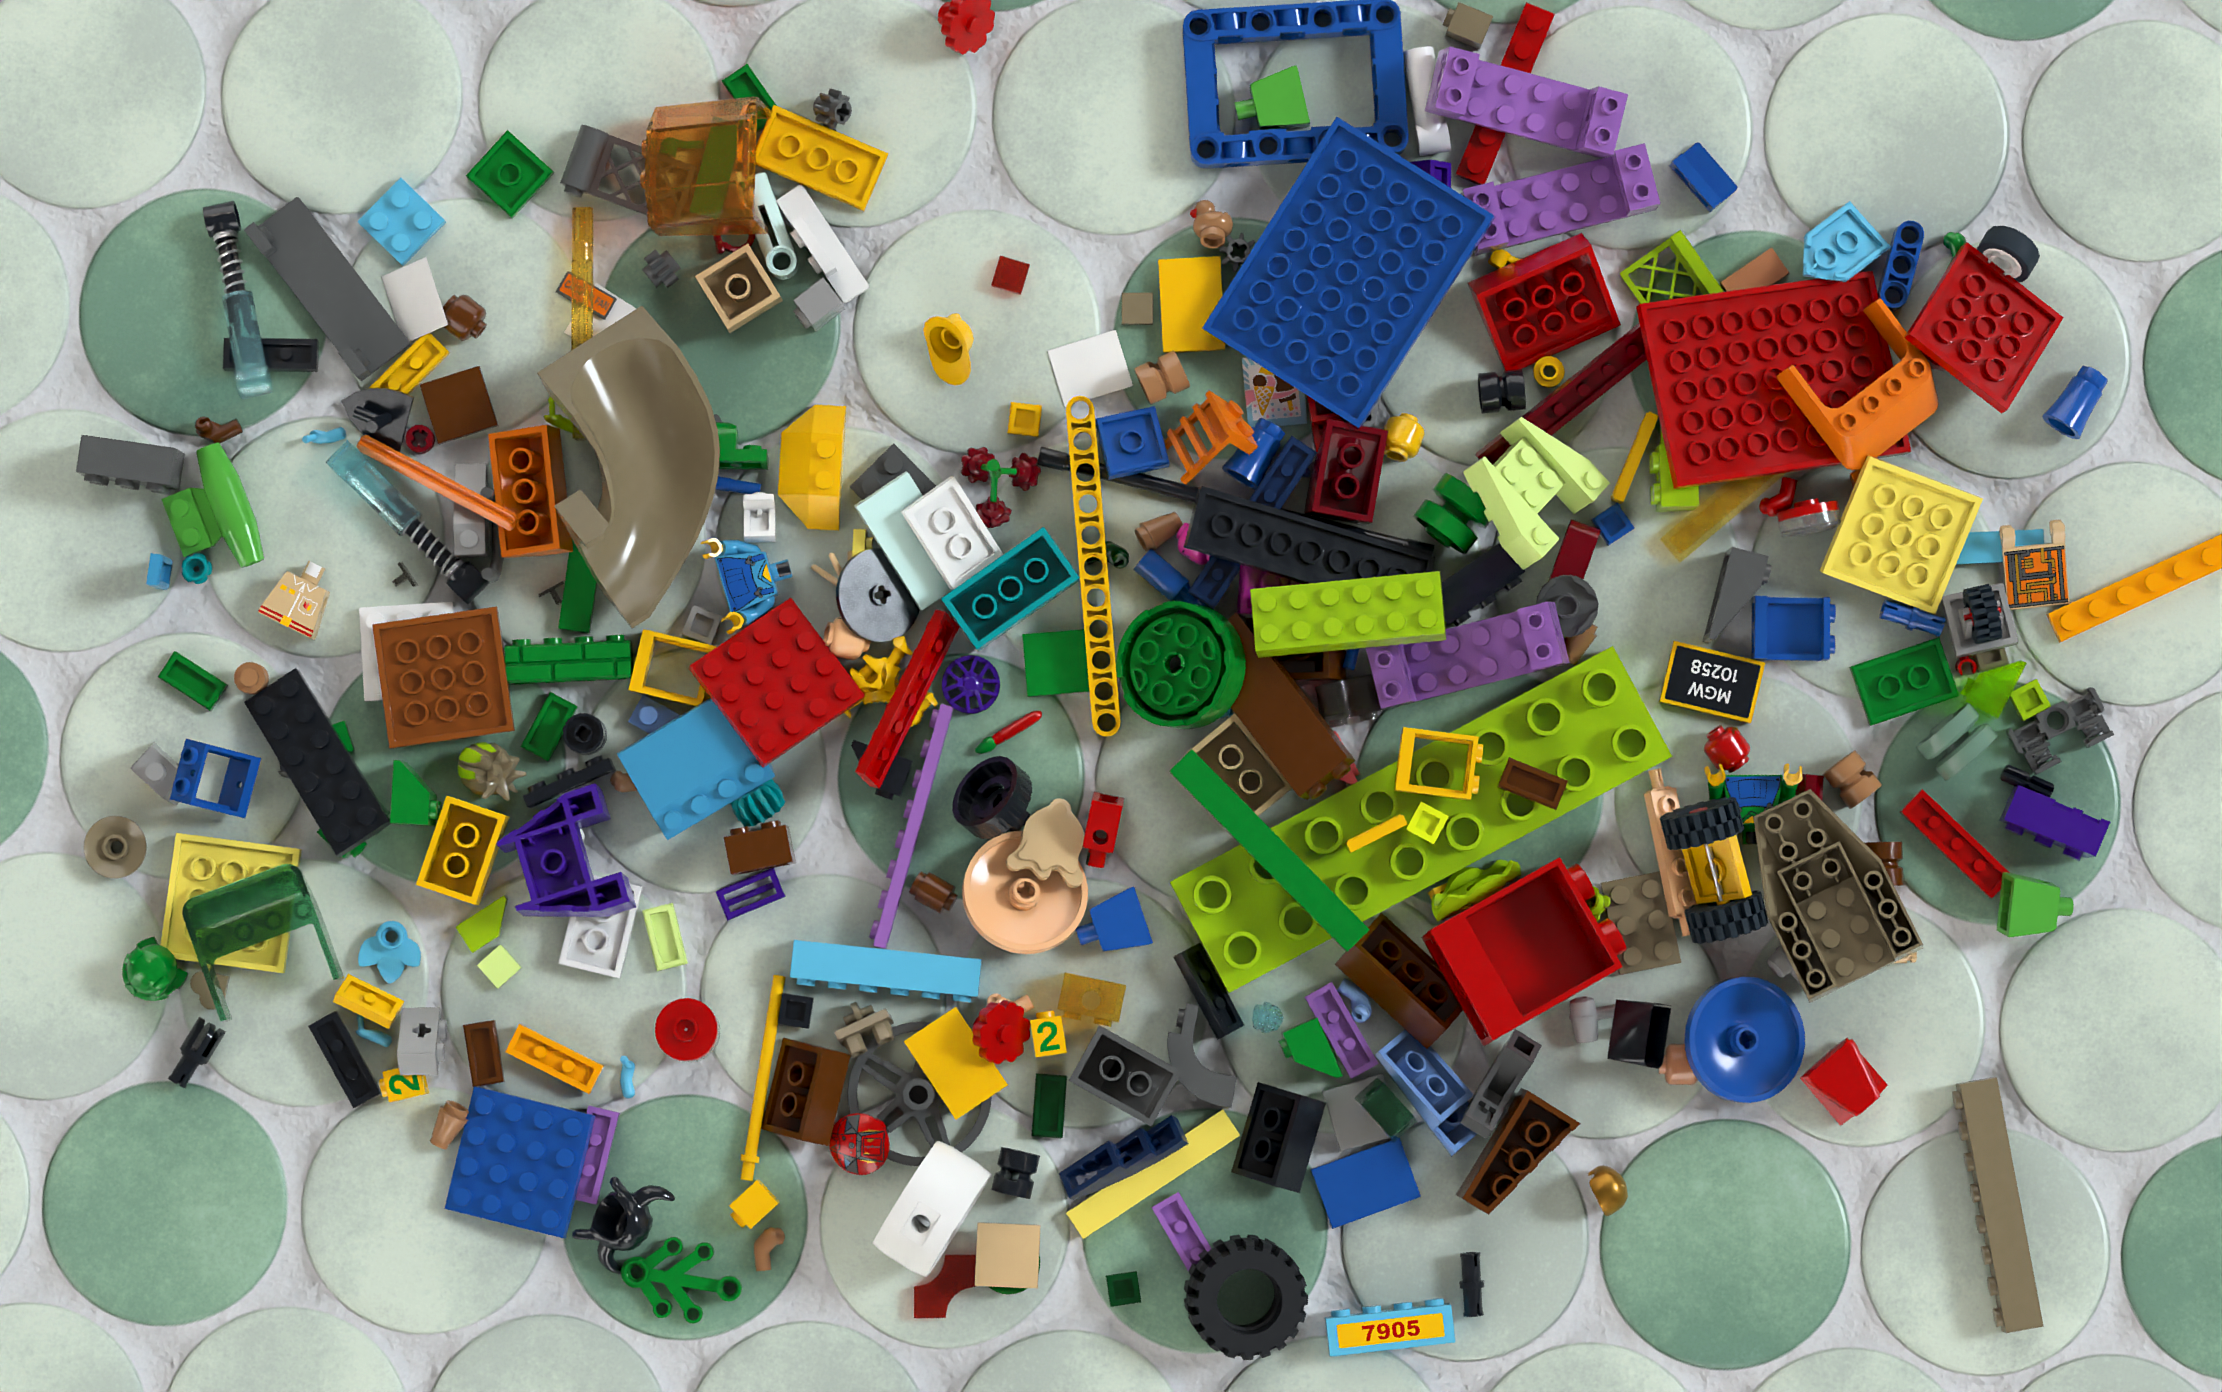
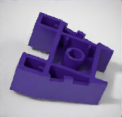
[497,783,636,917]

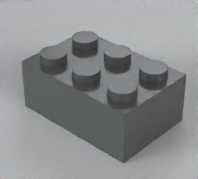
[76,435,185,495]

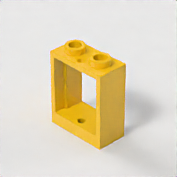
[628,629,716,707]
[1394,727,1483,800]

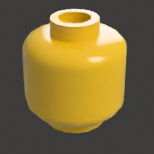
[1383,413,1424,462]

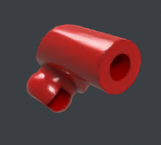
[1759,477,1798,517]

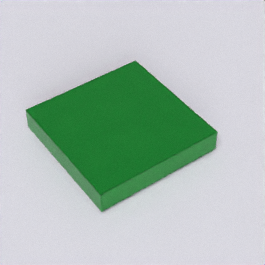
[466,130,554,219]
[1022,629,1090,697]

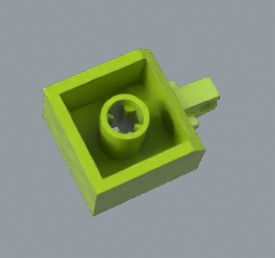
[1649,430,1699,512]

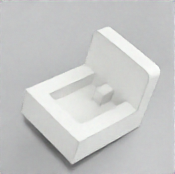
[743,492,776,543]

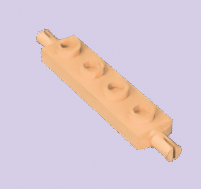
[1644,768,1698,936]

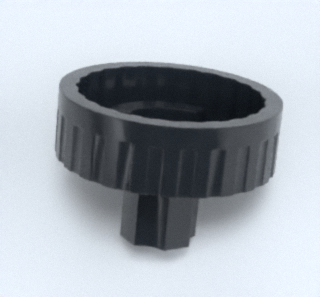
[952,756,1032,839]

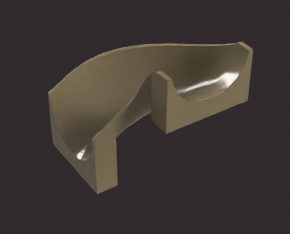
[537,306,720,629]

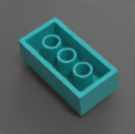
[941,527,1080,652]

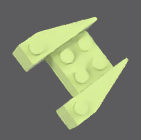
[1463,417,1610,570]

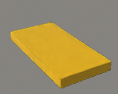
[749,105,888,212]

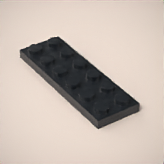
[244,668,392,857]

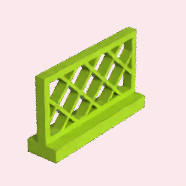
[1619,230,1724,304]

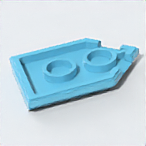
[1803,201,1891,282]

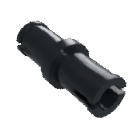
[1459,1252,1484,1317]

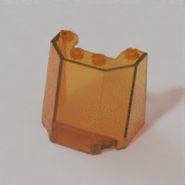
[640,97,771,236]

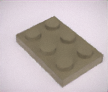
[1600,871,1681,975]

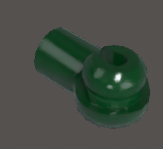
[1086,541,1129,569]

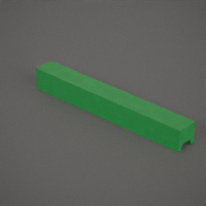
[1169,749,1370,952]

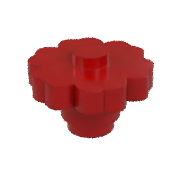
[938,0,995,55]
[972,1000,1030,1065]

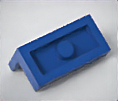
[1670,142,1738,212]

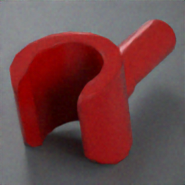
[1955,656,1977,676]

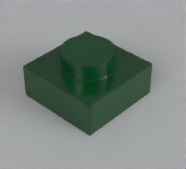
[1106,1271,1141,1307]

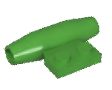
[161,443,264,568]

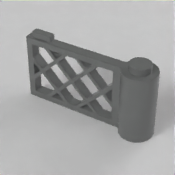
[560,125,699,230]

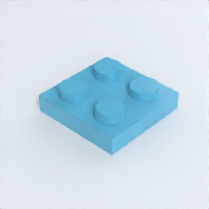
[357,178,446,266]

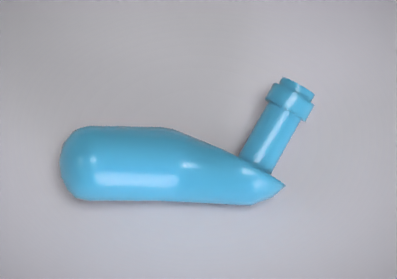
[302,427,346,444]
[355,1015,392,1047]
[620,1056,635,1099]

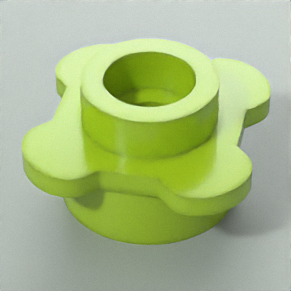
[1585,886,1611,921]

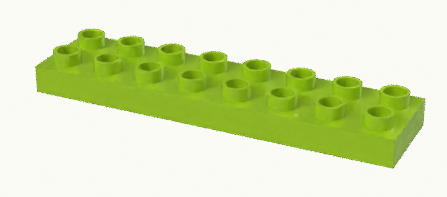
[1170,646,1673,993]

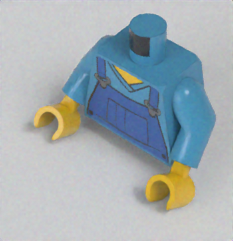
[701,538,793,634]

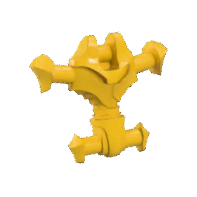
[844,636,938,727]

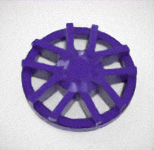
[942,655,1000,714]

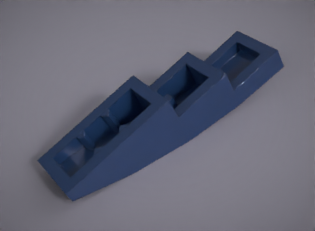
[1059,1115,1189,1200]

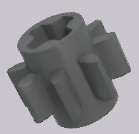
[813,88,852,129]
[1219,233,1255,273]
[642,249,681,288]

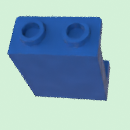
[1751,596,1836,661]

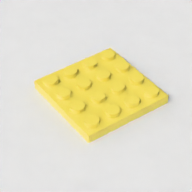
[1819,455,1983,614]
[160,833,302,973]

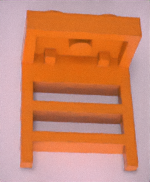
[1164,390,1258,485]

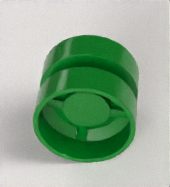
[1413,473,1491,555]

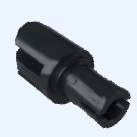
[168,1017,226,1088]

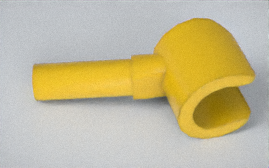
[1488,249,1520,269]

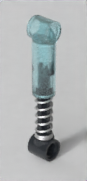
[203,201,273,400]
[325,440,490,604]

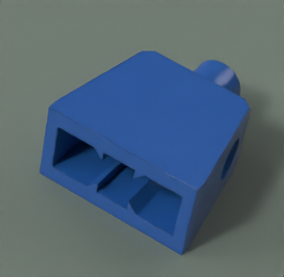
[1076,887,1153,952]

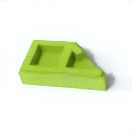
[456,895,508,953]

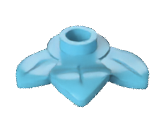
[358,921,421,984]

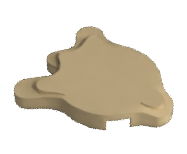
[1006,798,1084,888]

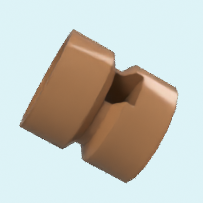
[1134,350,1190,405]
[1823,750,1882,809]

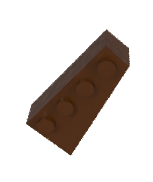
[1456,1088,1581,1215]

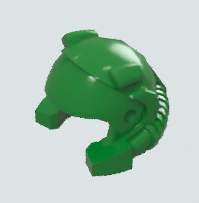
[122,937,188,1001]

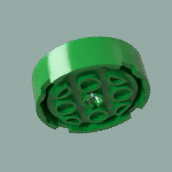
[1116,601,1246,729]

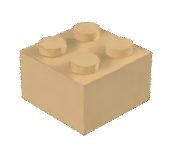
[695,244,783,333]

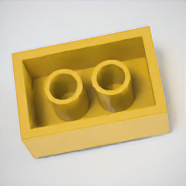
[416,795,510,905]

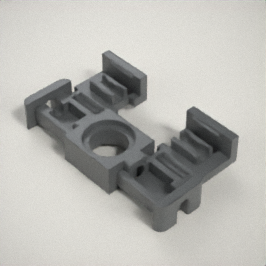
[2006,687,2114,775]

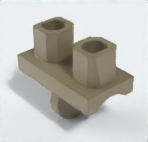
[835,1002,894,1058]

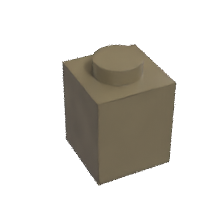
[1443,2,1493,50]

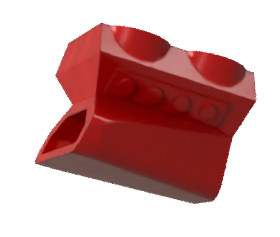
[1800,1038,1888,1126]

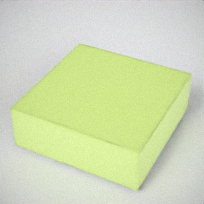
[477,944,522,989]

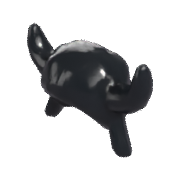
[572,1177,675,1274]

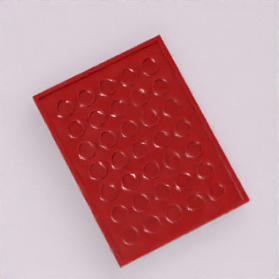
[1636,271,1911,489]

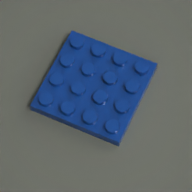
[444,1086,596,1238]

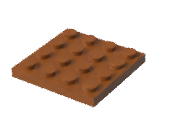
[372,606,515,749]

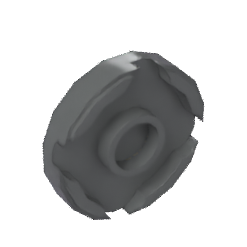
[1536,575,1599,638]

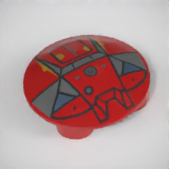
[829,1113,890,1175]

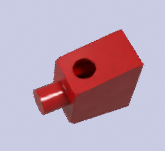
[1082,792,1125,868]

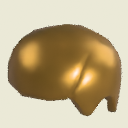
[1588,1165,1628,1216]

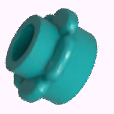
[182,553,212,584]

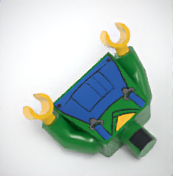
[1704,764,1802,845]

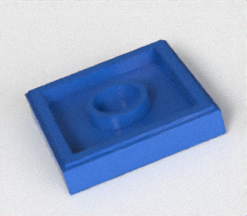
[1095,406,1170,480]

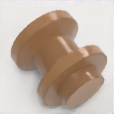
[234,662,269,695]

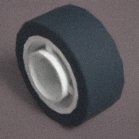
[1977,226,2040,282]

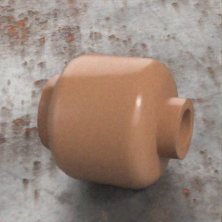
[1658,1044,1698,1085]

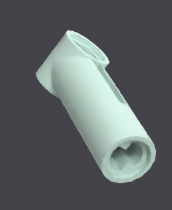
[737,173,799,280]

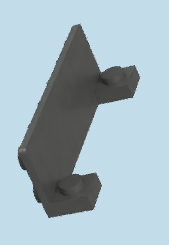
[243,197,410,381]

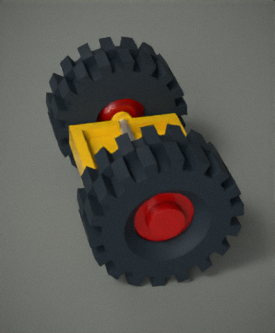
[1660,797,1769,944]

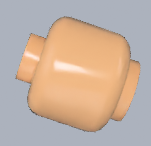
[823,617,871,661]

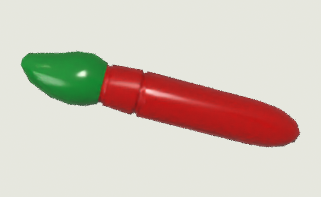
[975,711,1042,754]

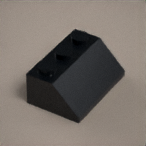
[1441,543,1525,627]
[1231,1082,1326,1193]

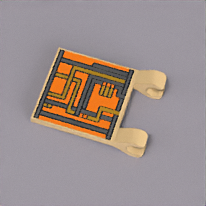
[1999,519,2070,610]

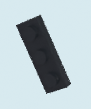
[223,338,319,372]
[523,755,616,808]
[1173,943,1244,1040]
[308,1011,381,1108]

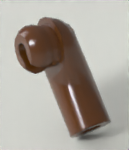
[195,416,243,443]

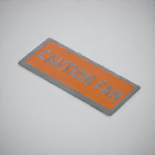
[556,271,617,320]

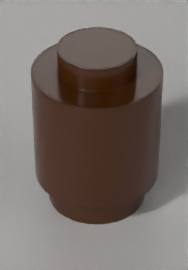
[909,871,958,914]

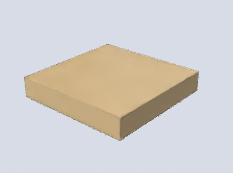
[975,1222,1041,1289]

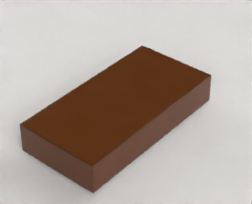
[1497,757,1568,810]
[463,1020,505,1087]

